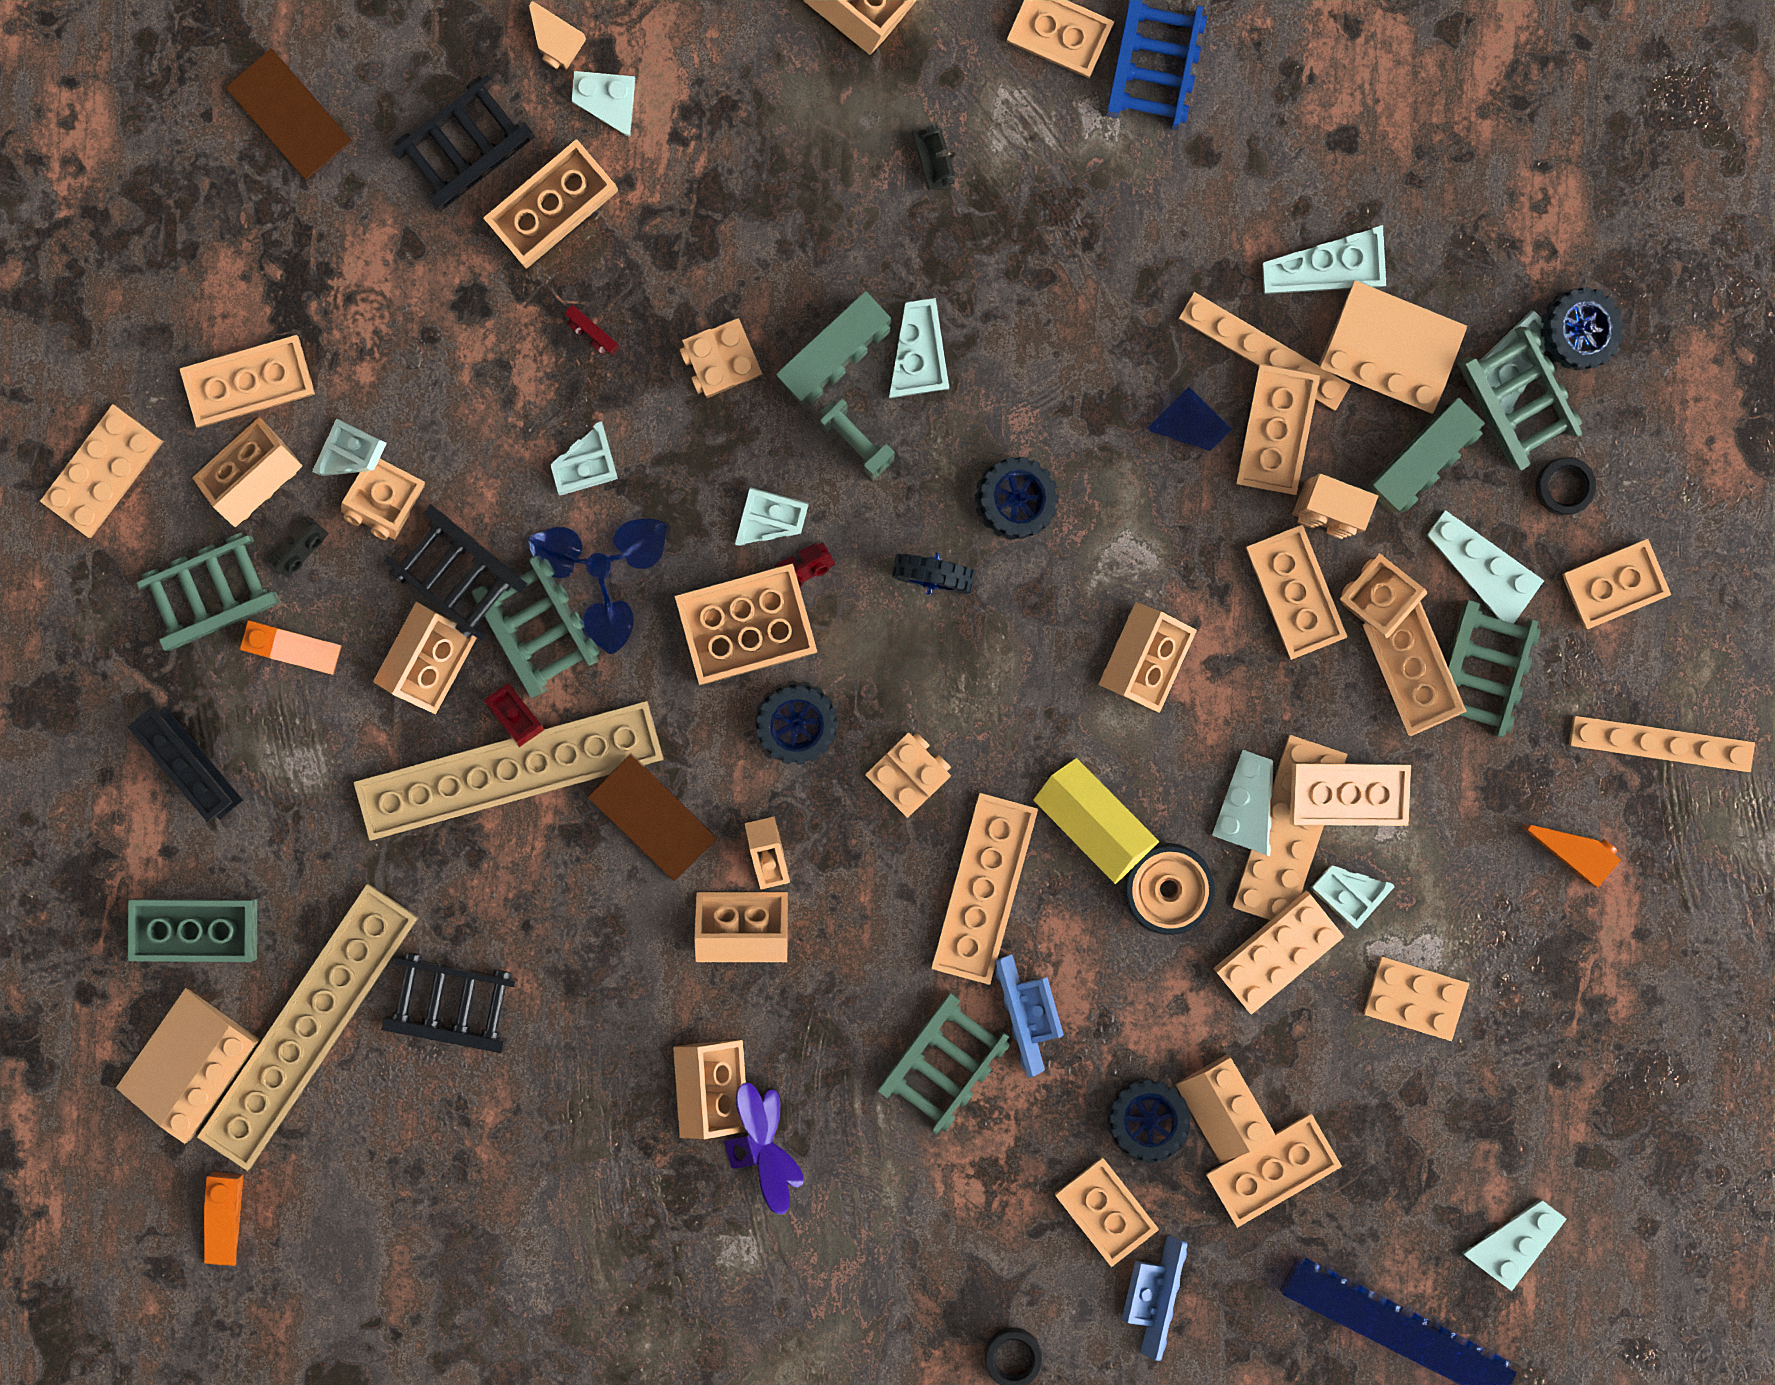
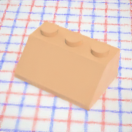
[192,417,302,527]
[373,602,477,714]
[1098,602,1197,713]
[695,892,788,962]
[673,1040,746,1139]
[1175,1054,1277,1163]

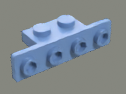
[995,954,1064,1078]
[1122,1236,1187,1361]

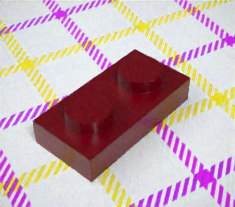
[564,305,620,356]
[484,683,544,747]

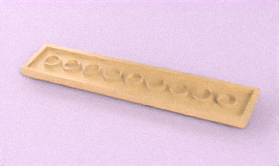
[354,701,664,841]
[197,884,419,1171]

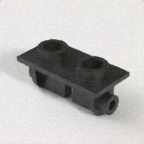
[911,124,956,190]
[268,516,329,578]

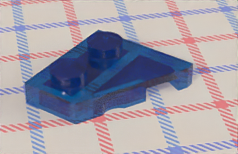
[1148,386,1232,451]

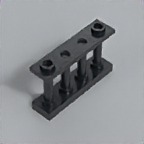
[392,75,535,212]
[384,504,528,640]
[128,707,243,822]
[381,952,518,1053]

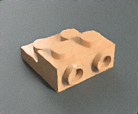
[680,318,763,398]
[341,458,425,540]
[1340,553,1427,638]
[865,732,951,818]

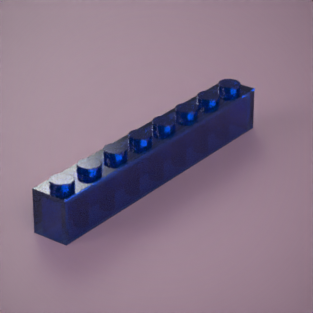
[1280,1257,1517,1385]

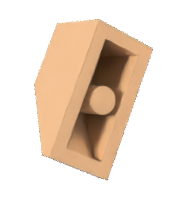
[529,1,586,70]
[745,817,790,889]

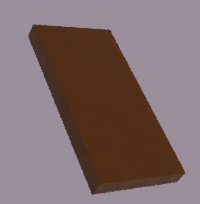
[225,48,352,181]
[588,753,717,881]

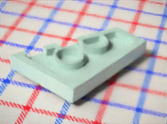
[889,298,949,398]
[1212,750,1273,856]

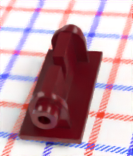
[774,542,836,587]

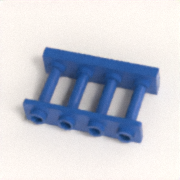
[1106,0,1207,130]

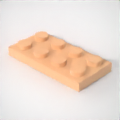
[180,335,315,428]
[1236,364,1320,495]
[40,404,164,538]
[1245,524,1347,660]
[1362,602,1467,736]
[1290,763,1411,826]
[1213,891,1344,1015]
[1206,1113,1342,1228]

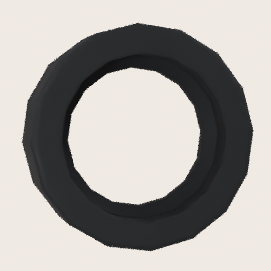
[1536,457,1597,515]
[985,1327,1042,1385]

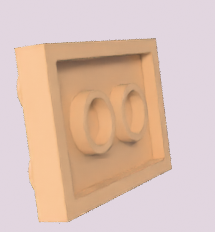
[1006,0,1115,79]
[1562,539,1671,630]
[1363,956,1469,1041]
[1055,1157,1159,1267]

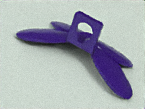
[724,1083,804,1214]

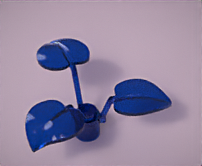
[528,519,667,654]

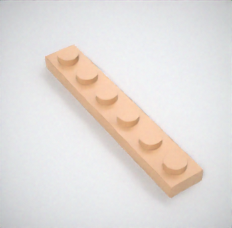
[1178,292,1351,412]
[1569,716,1755,773]

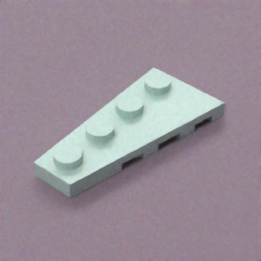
[1262,225,1386,294]
[1426,510,1544,624]

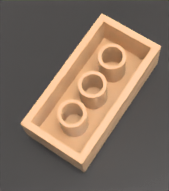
[484,139,619,269]
[1292,474,1378,539]

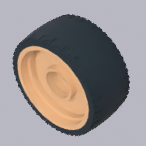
[1123,843,1215,935]

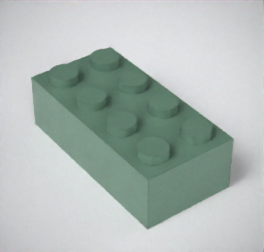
[776,291,891,406]
[1365,398,1485,514]
[128,898,257,962]

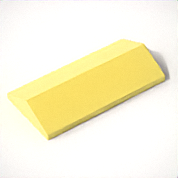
[1034,758,1159,884]

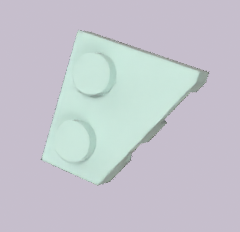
[572,71,636,137]
[312,419,386,476]
[550,421,618,495]
[735,487,809,546]
[1310,865,1395,930]

